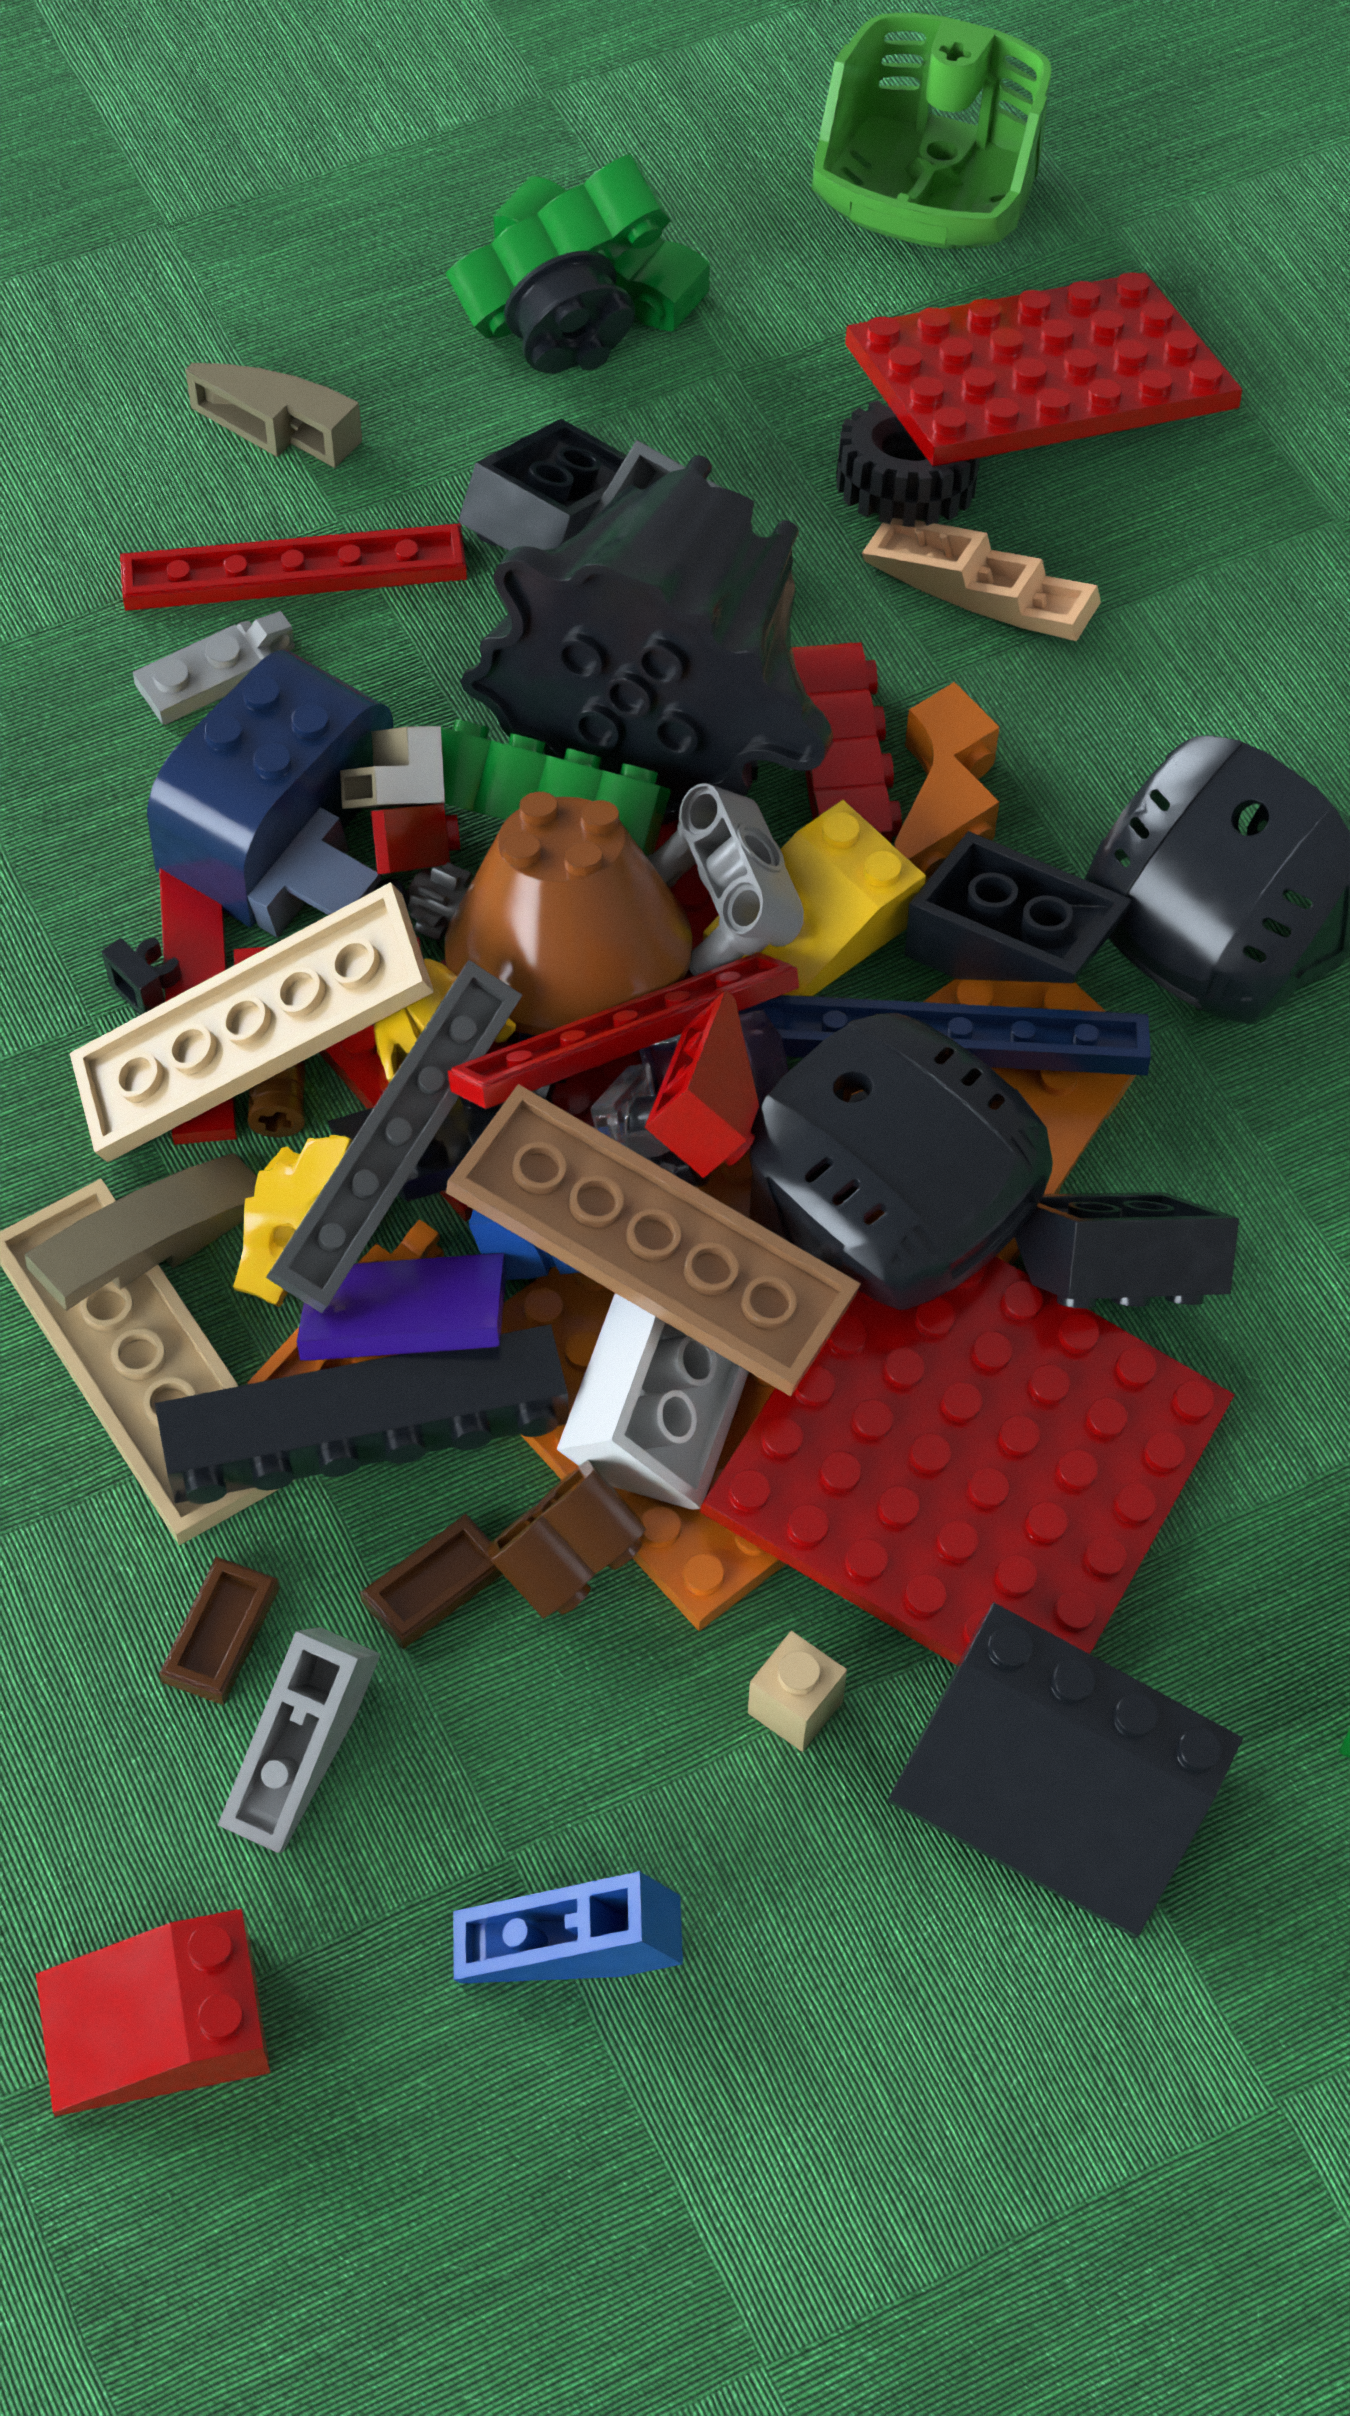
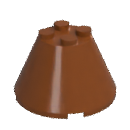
[444,792,692,1035]

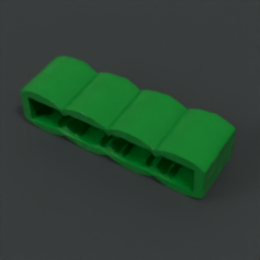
[445,154,671,338]
[493,176,710,331]
[435,718,671,857]

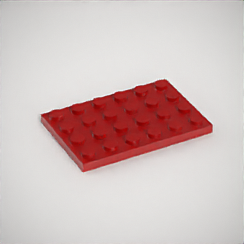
[845,272,1243,467]

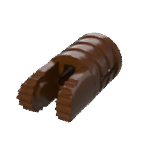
[248,1060,305,1138]

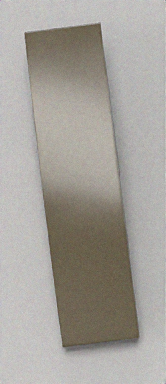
[25,1153,257,1311]

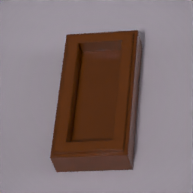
[360,1514,503,1649]
[159,1557,280,1705]

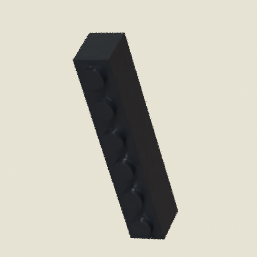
[155,1324,569,1504]

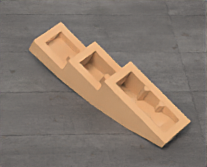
[862,518,1101,641]

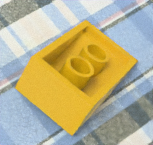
[703,800,926,996]

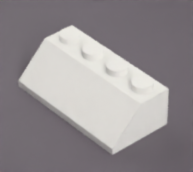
[557,1293,749,1510]

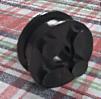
[504,251,635,374]

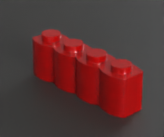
[791,642,902,843]

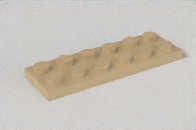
[70,882,434,1162]
[0,1178,295,1545]

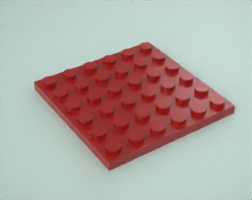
[699,1256,1235,1665]

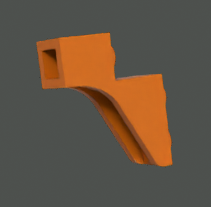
[894,682,1000,883]

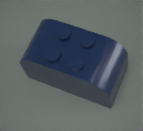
[147,649,393,928]

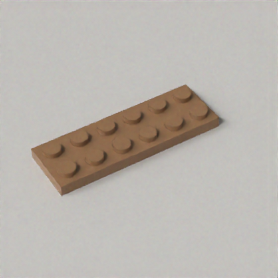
[446,1084,861,1396]

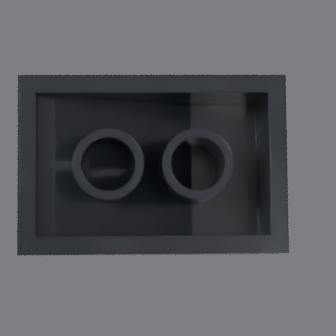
[458,419,627,551]
[904,831,1132,983]

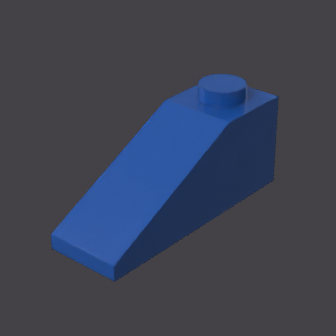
[453,1871,683,1984]

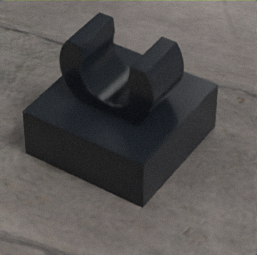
[101,937,182,1015]

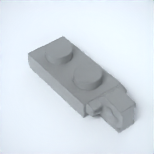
[133,611,295,725]

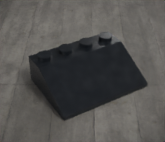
[887,1602,1243,1939]

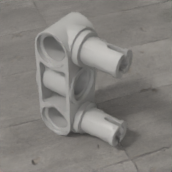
[647,783,804,976]

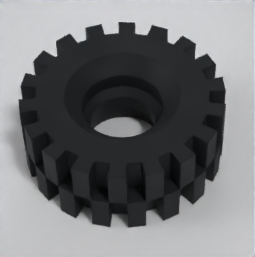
[836,400,980,527]

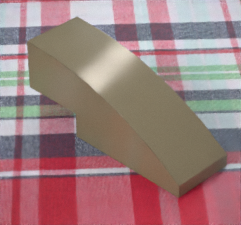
[185,363,362,468]

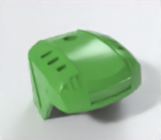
[811,13,1051,249]

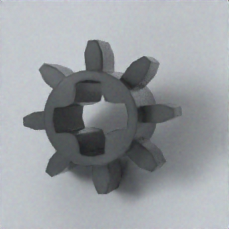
[407,862,472,942]

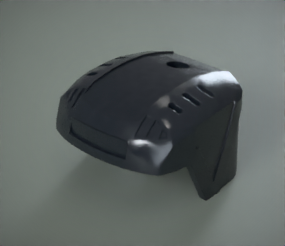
[1085,735,1350,1025]
[749,1013,1053,1310]

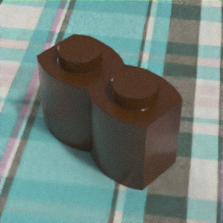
[486,1460,646,1619]

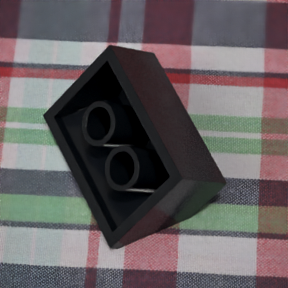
[1015,1192,1239,1308]

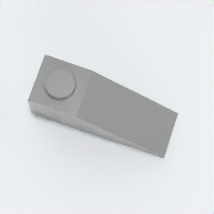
[218,1627,381,1853]

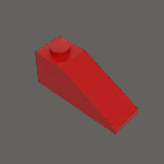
[371,803,460,874]
[644,990,759,1178]

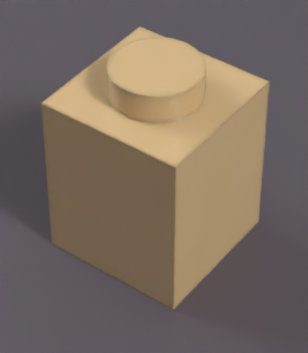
[748,1631,847,1752]

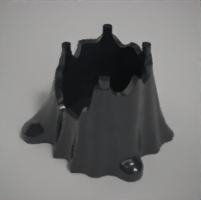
[460,455,833,825]

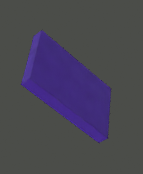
[297,1253,507,1361]

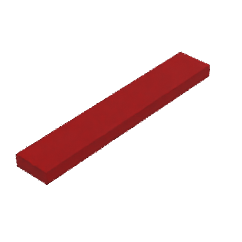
[120,523,467,611]
[159,868,237,1145]
[448,952,799,1109]

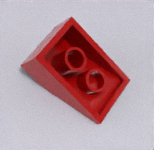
[36,1909,271,2117]

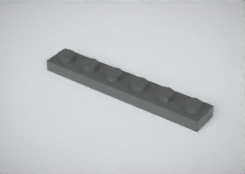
[266,960,522,1313]

